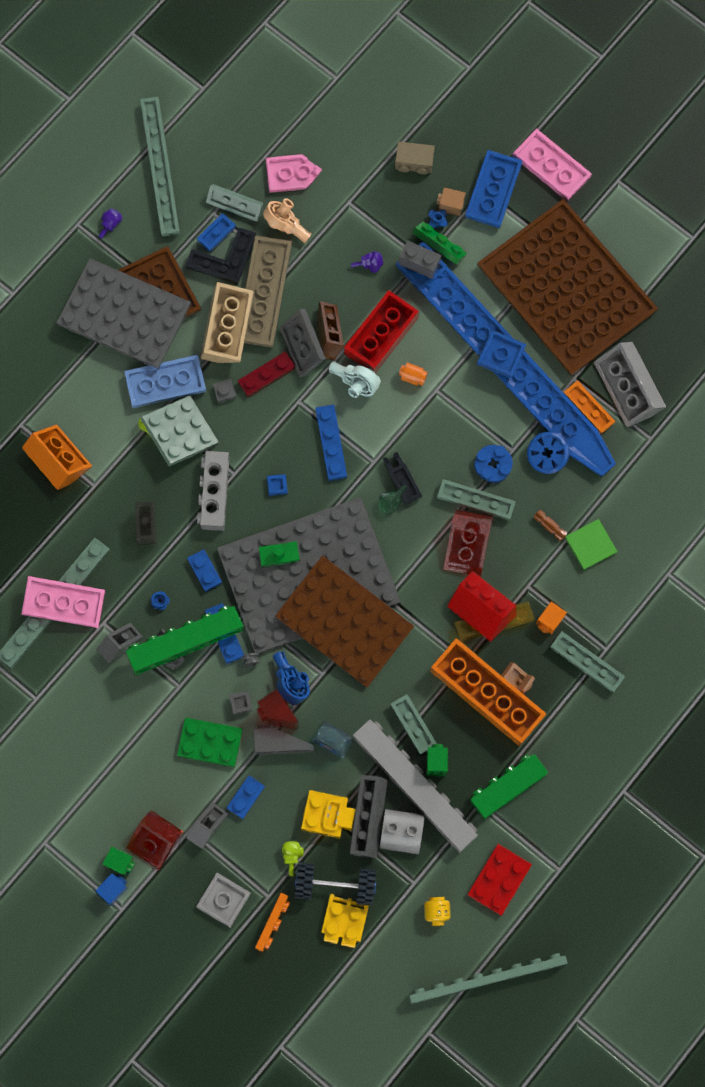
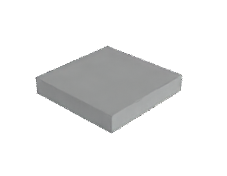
[196,873,251,928]

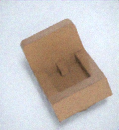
[501,662,535,693]

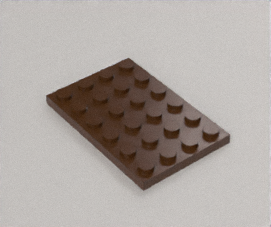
[275,555,414,688]

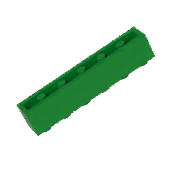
[126,606,243,676]

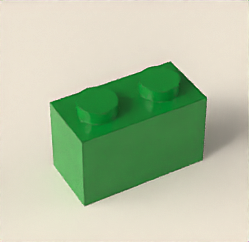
[426,744,448,777]

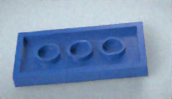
[465,150,522,228]

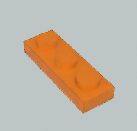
[563,380,616,435]
[255,893,290,952]

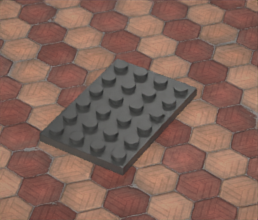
[57,259,191,369]

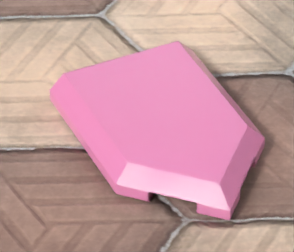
[266,154,322,193]

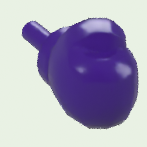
[98,208,123,239]
[351,251,383,273]

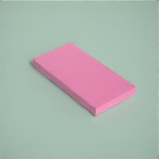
[512,129,592,202]
[21,576,105,628]

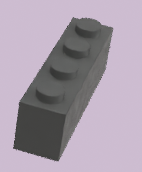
[350,775,388,859]

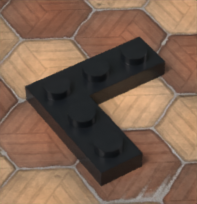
[185,227,257,285]

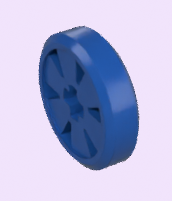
[527,432,570,474]

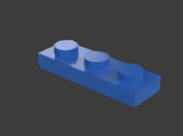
[205,603,244,664]

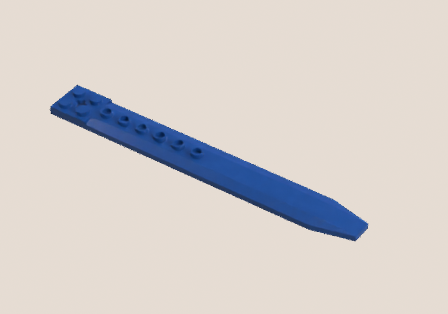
[396,241,616,477]

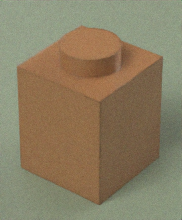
[437,188,465,216]

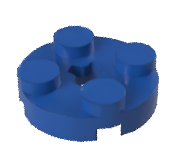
[474,445,513,483]

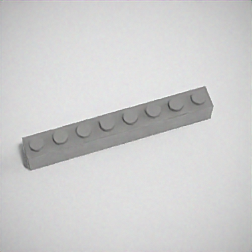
[353,719,478,854]

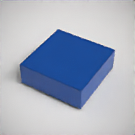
[267,474,288,496]

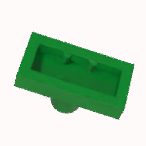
[259,541,300,567]

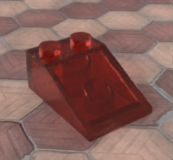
[443,510,493,577]

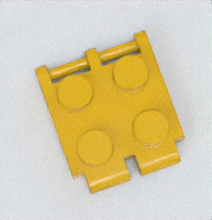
[321,894,369,948]

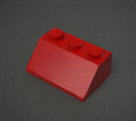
[447,571,516,642]

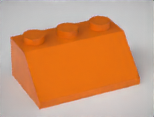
[22,424,92,490]

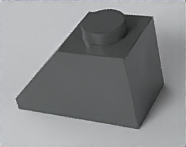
[96,623,143,663]
[186,802,229,849]

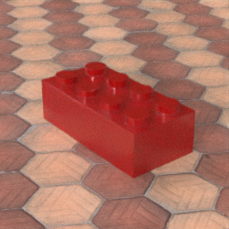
[344,290,419,374]

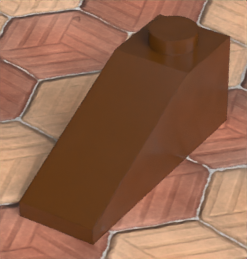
[316,301,344,361]

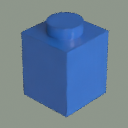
[95,873,128,906]

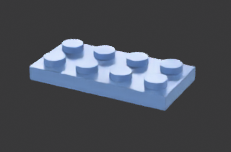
[124,355,206,408]

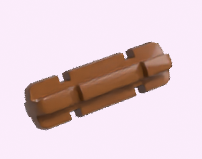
[534,510,567,541]

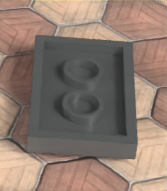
[279,309,326,377]

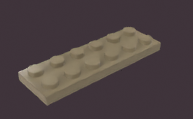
[244,235,292,348]

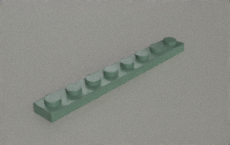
[140,97,180,237]
[0,538,110,669]
[409,953,568,1004]

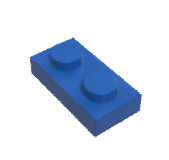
[197,213,236,253]
[187,549,222,593]
[227,776,265,819]

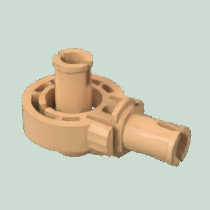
[263,198,312,243]

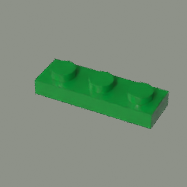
[412,222,467,265]

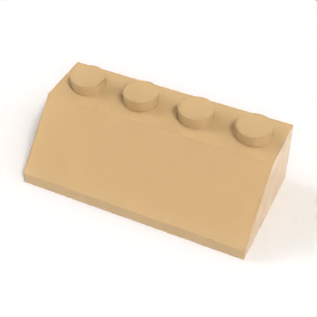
[200,282,253,363]

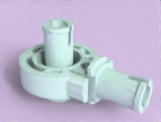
[329,361,381,398]

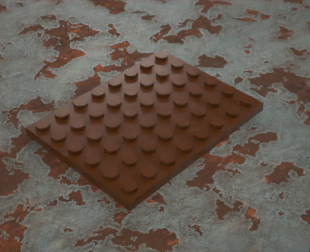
[477,199,658,376]

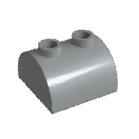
[380,809,424,855]

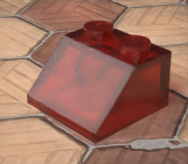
[256,689,299,730]
[127,810,183,870]

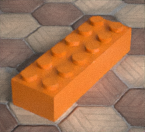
[430,638,546,747]

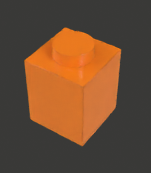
[536,601,567,635]

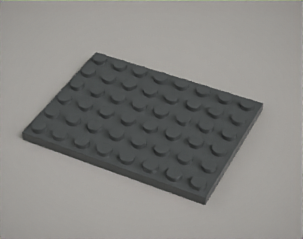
[217,497,401,654]

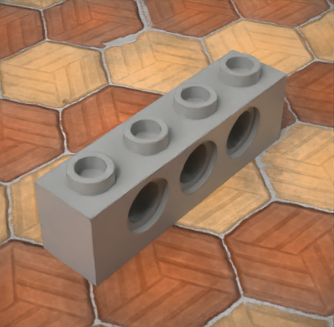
[197,451,229,531]

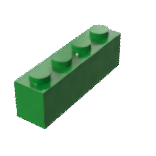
[470,753,548,821]

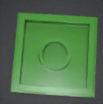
[565,519,618,571]

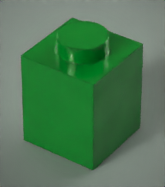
[103,846,135,877]

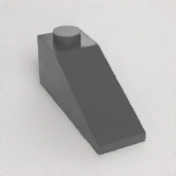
[254,725,314,755]

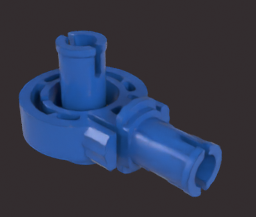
[273,651,310,705]

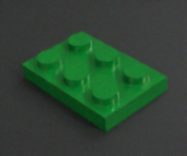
[177,717,243,768]

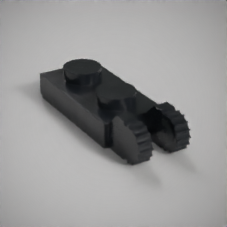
[383,452,422,506]

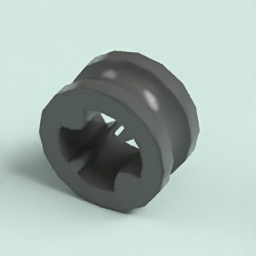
[242,653,260,667]

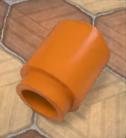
[399,362,428,386]

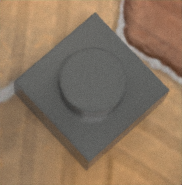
[213,379,236,403]
[229,691,253,715]

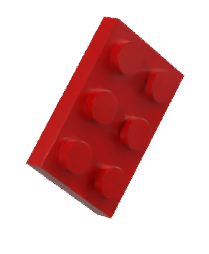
[467,844,532,916]

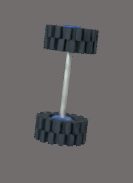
[295,862,376,906]

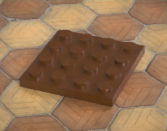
[118,246,202,319]

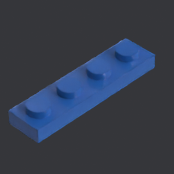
[316,404,347,481]

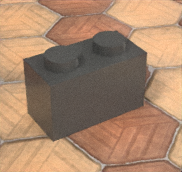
[399,240,441,279]

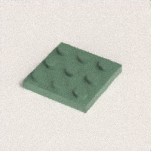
[141,396,218,467]

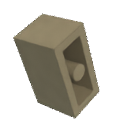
[395,141,435,174]

